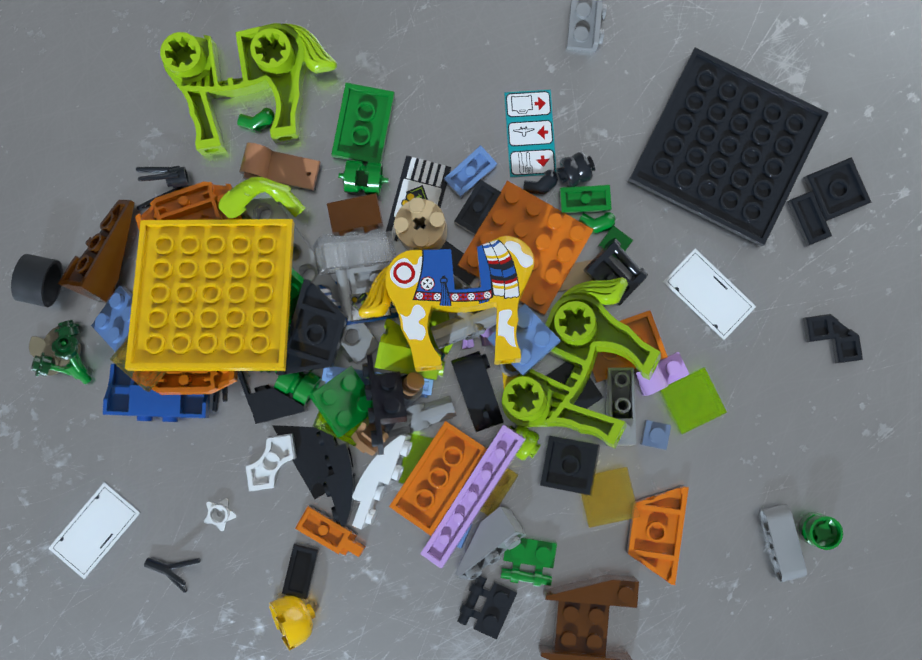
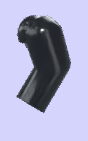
[523,170,558,195]

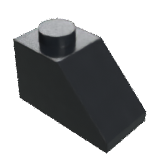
[248,384,308,424]

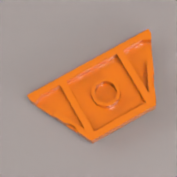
[626,486,689,585]

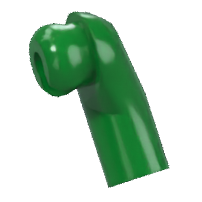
[237,108,274,131]
[579,212,616,233]

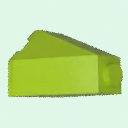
[374,318,445,380]

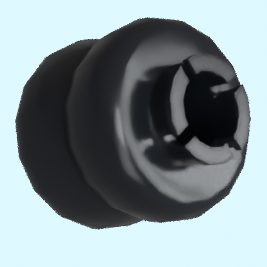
[557,152,595,187]

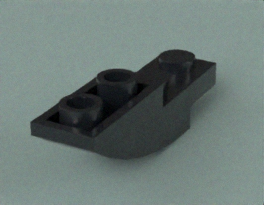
[316,423,355,526]

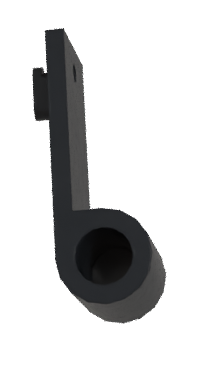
[451,351,504,432]

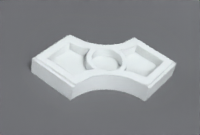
[246,433,297,491]

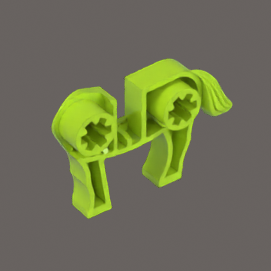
[160,23,337,155]
[502,277,661,449]

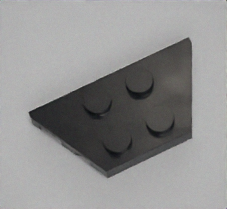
[276,279,348,376]

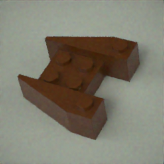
[538,574,639,660]

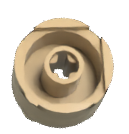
[394,197,447,251]

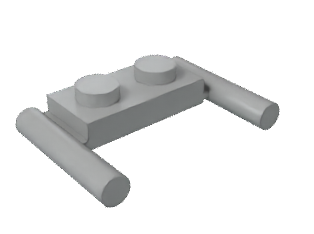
[335,263,390,321]

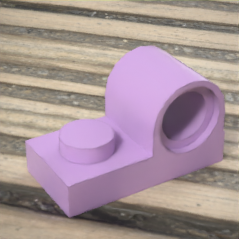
[634,352,689,396]

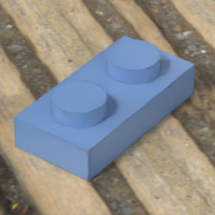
[444,145,497,199]

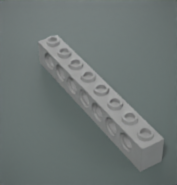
[242,192,379,364]

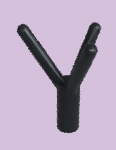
[144,557,201,593]

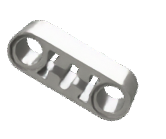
[760,504,807,582]

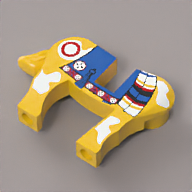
[359,236,534,372]

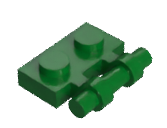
[500,537,557,587]

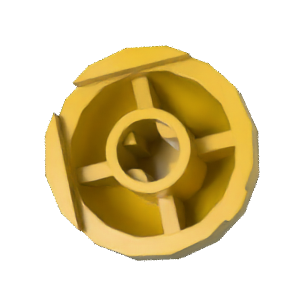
[269,596,316,651]

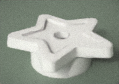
[204,498,236,531]

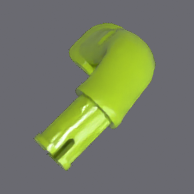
[218,177,305,218]

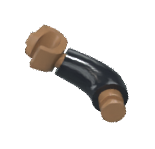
[351,372,424,456]

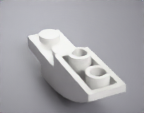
[352,434,412,529]

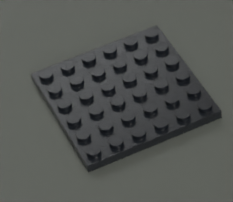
[628,47,829,246]

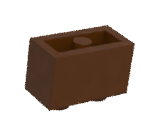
[327,193,384,239]

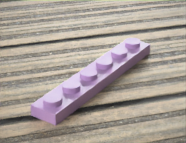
[420,424,526,569]

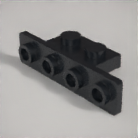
[362,353,407,455]

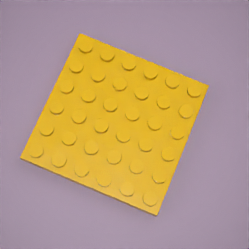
[125,219,295,371]

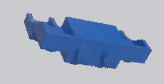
[103,364,210,422]

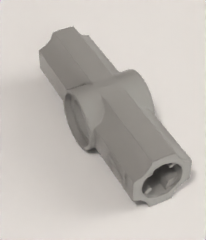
[430,307,497,349]
[384,396,457,438]

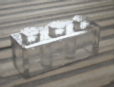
[313,229,396,276]

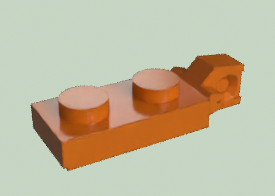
[295,505,366,557]

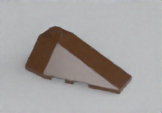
[58,200,135,302]

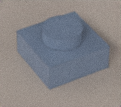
[640,420,671,450]

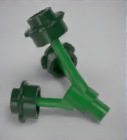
[31,320,92,384]

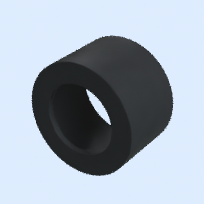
[11,254,63,307]

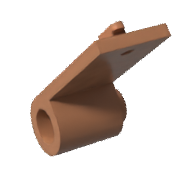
[239,143,321,191]

